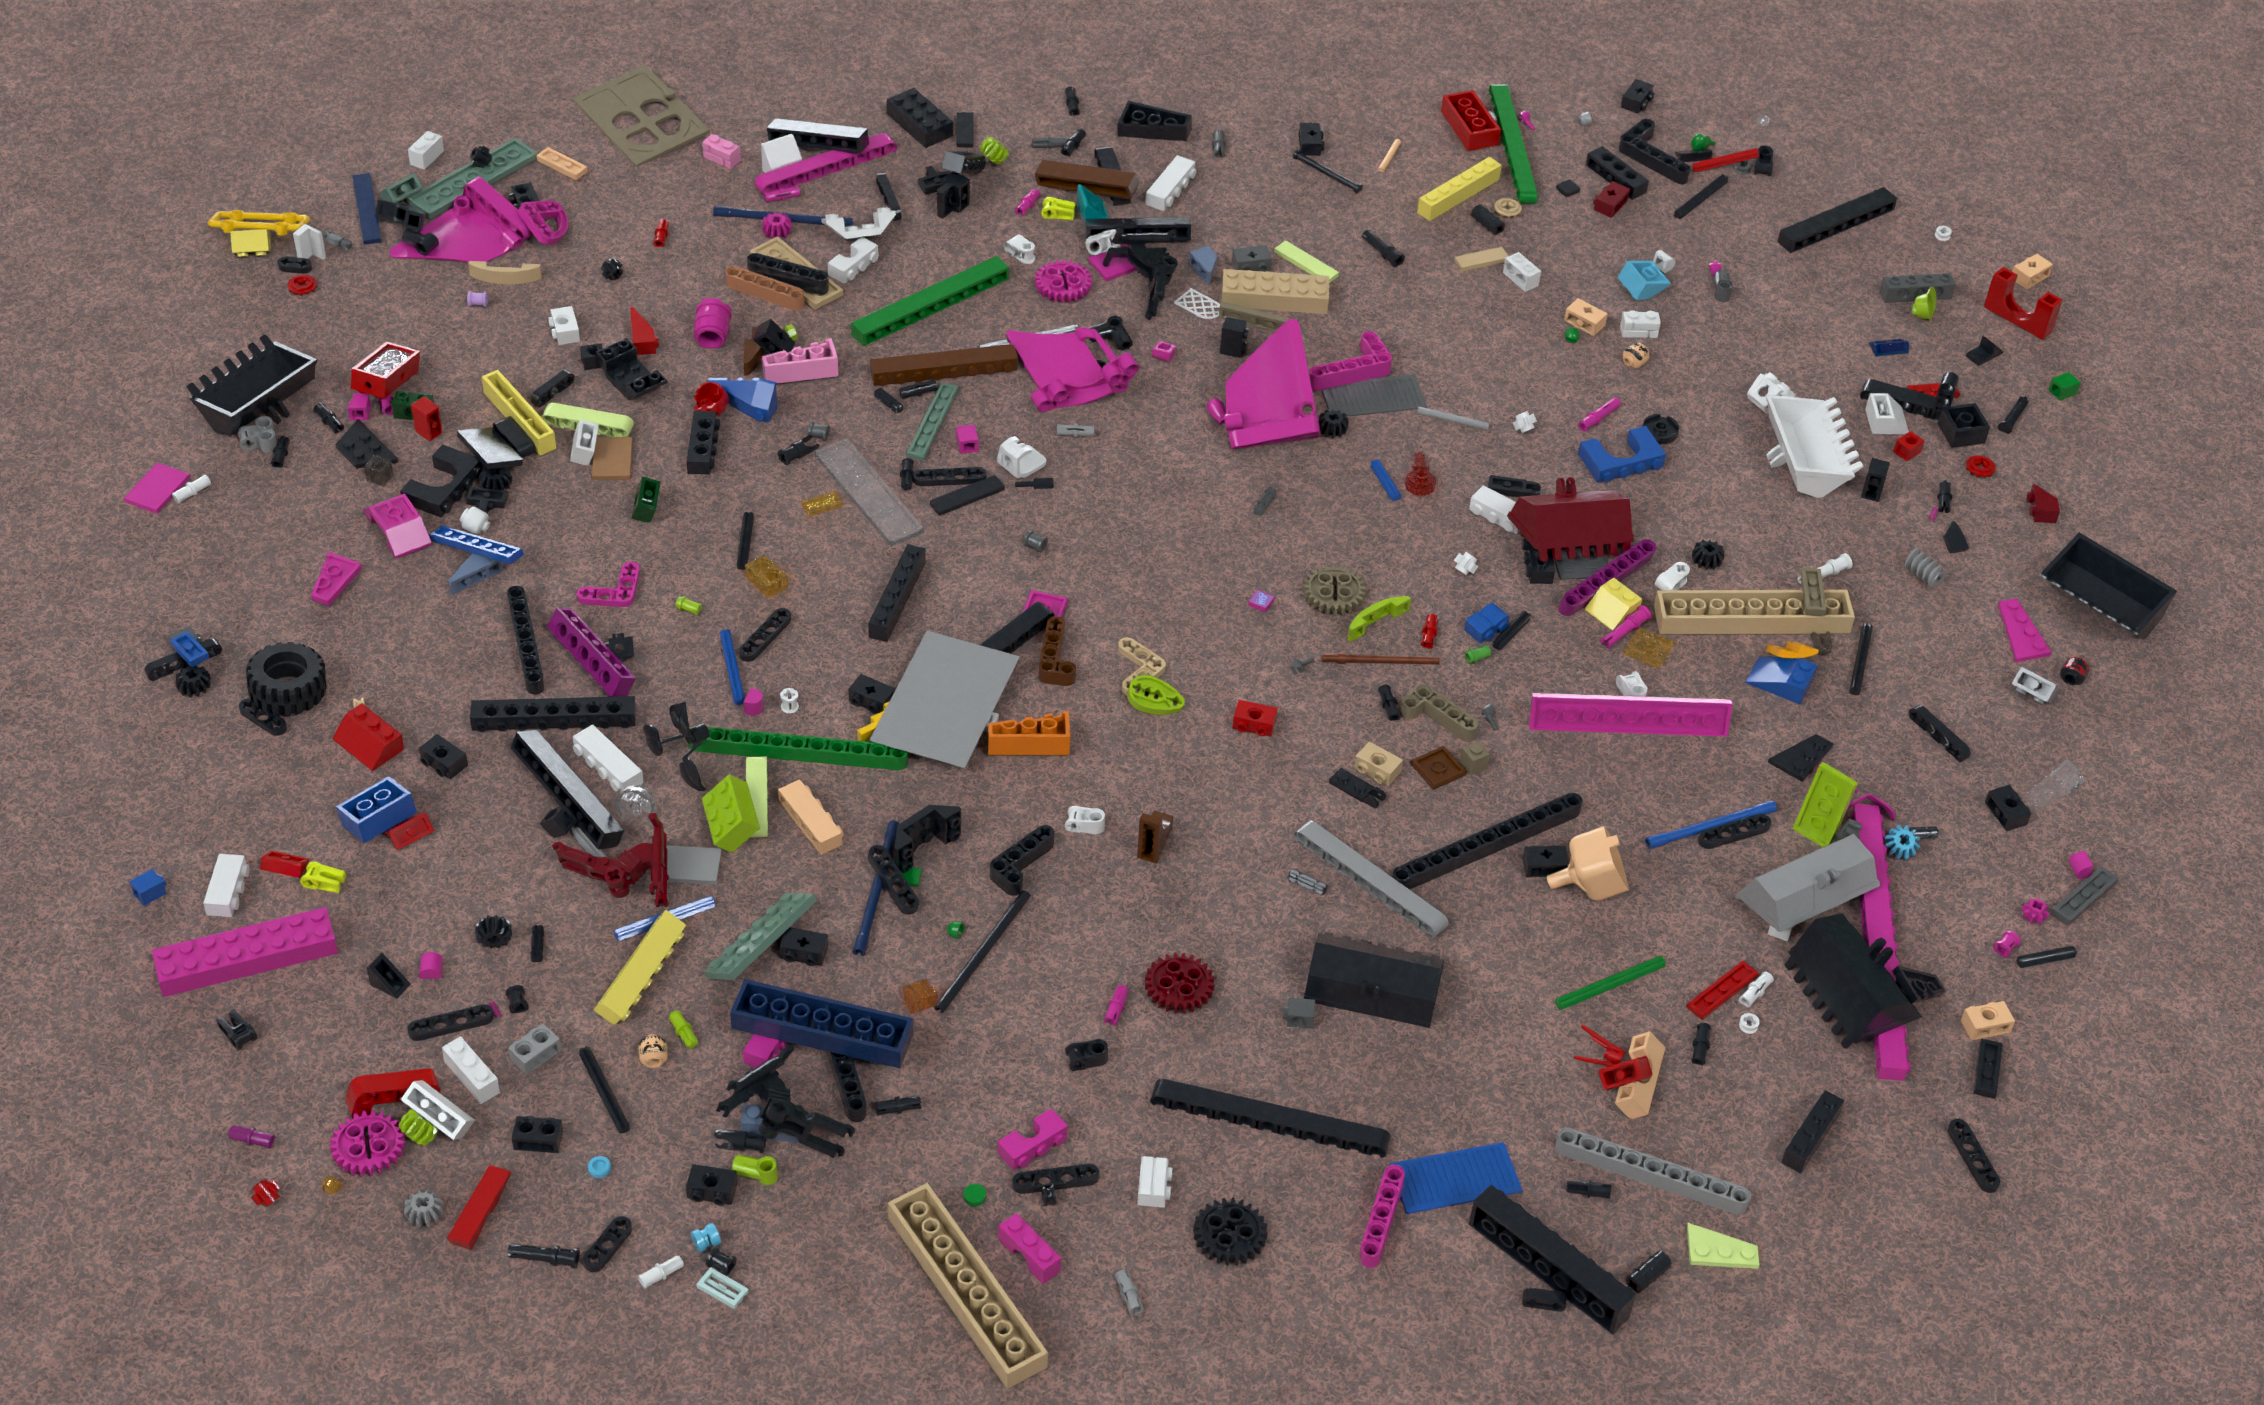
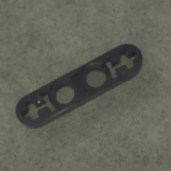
[876,173,902,221]
[913,467,987,486]
[739,608,791,662]
[144,638,222,681]
[1909,705,1971,762]
[1698,814,1771,849]
[868,845,919,915]
[407,1004,494,1041]
[1948,1119,2000,1193]
[1012,1164,1099,1194]

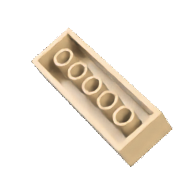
[1221,269,1329,314]

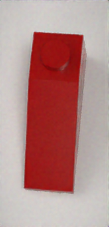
[630,307,659,355]

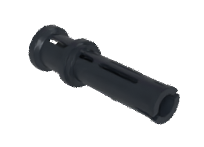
[1362,229,1405,267]
[507,1243,580,1269]

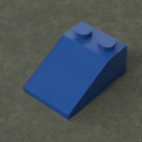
[1745,657,1818,704]

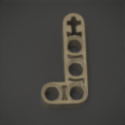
[1400,685,1478,742]

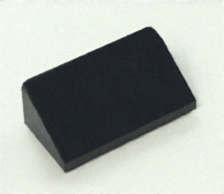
[1674,148,1713,163]

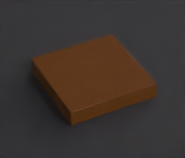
[1410,746,1467,790]

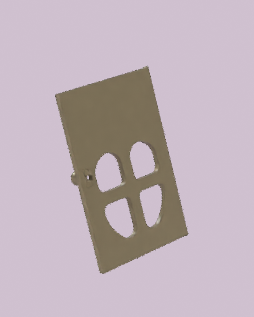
[572,65,710,167]

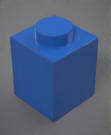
[129,869,167,906]

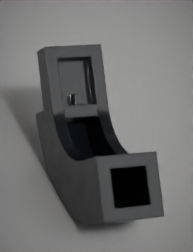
[375,199,426,232]

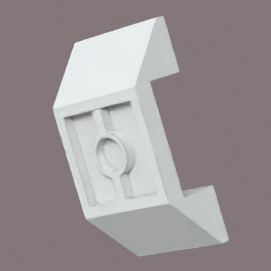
[821,207,896,239]

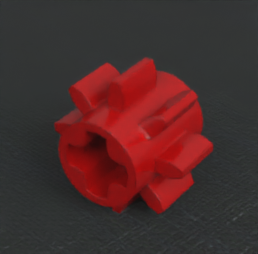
[251,1178,281,1207]

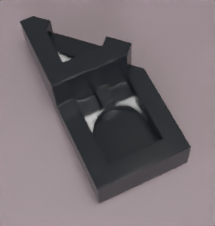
[1942,521,1969,553]

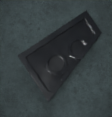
[1768,734,1834,782]
[1892,966,1946,1004]

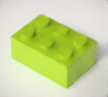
[702,774,760,852]

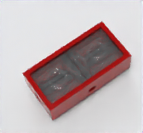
[351,341,420,399]

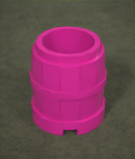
[694,298,732,348]

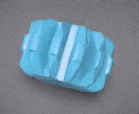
[1885,825,1920,860]

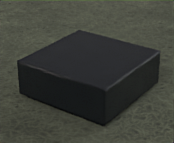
[1556,179,1580,198]

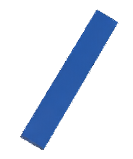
[429,525,524,564]

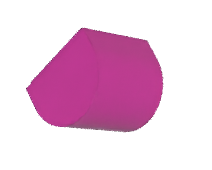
[1152,341,1176,363]
[744,688,763,716]
[2068,851,2093,879]
[419,952,443,979]

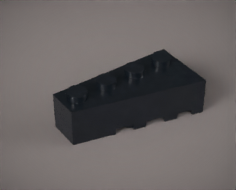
[1117,100,1192,141]

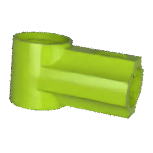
[732,1154,778,1185]

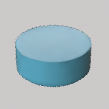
[588,1156,611,1178]

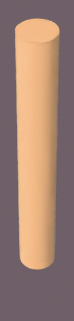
[1378,139,1401,172]

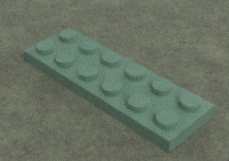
[704,892,817,981]

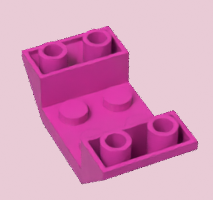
[363,493,432,559]

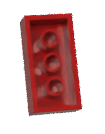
[1441,90,1501,151]

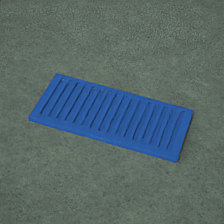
[1389,1142,1523,1214]

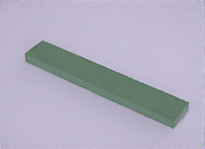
[906,382,959,461]

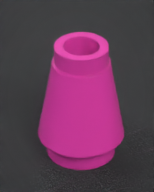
[1207,398,1226,425]

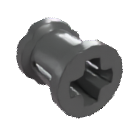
[807,421,830,441]
[1023,530,1048,553]

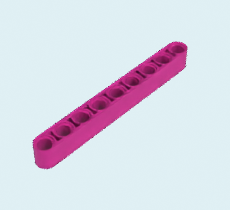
[754,133,897,195]

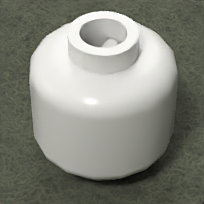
[460,507,490,535]

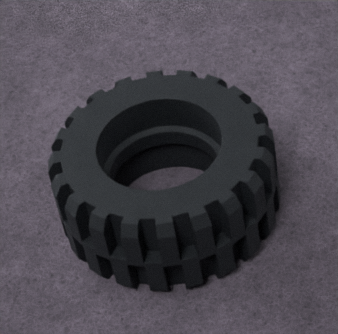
[246,642,327,716]

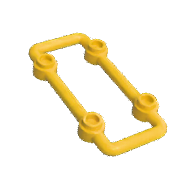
[208,210,310,235]

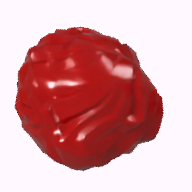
[694,382,729,416]

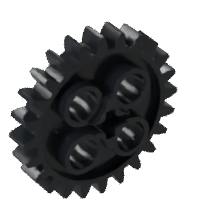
[1193,1198,1268,1266]

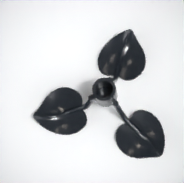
[643,702,710,791]

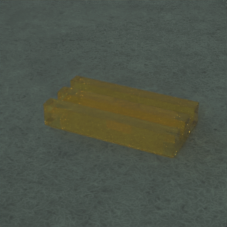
[801,490,843,517]

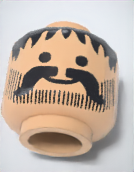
[1623,343,1649,368]
[638,1034,668,1068]

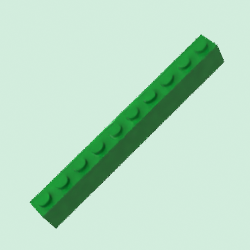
[851,256,1009,347]

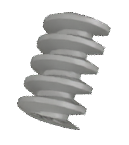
[1905,548,1947,588]

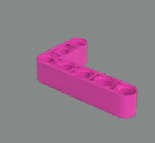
[1309,331,1392,391]

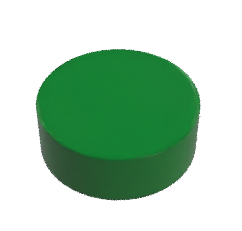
[963,1184,986,1207]

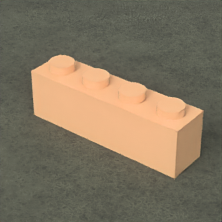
[778,779,844,855]

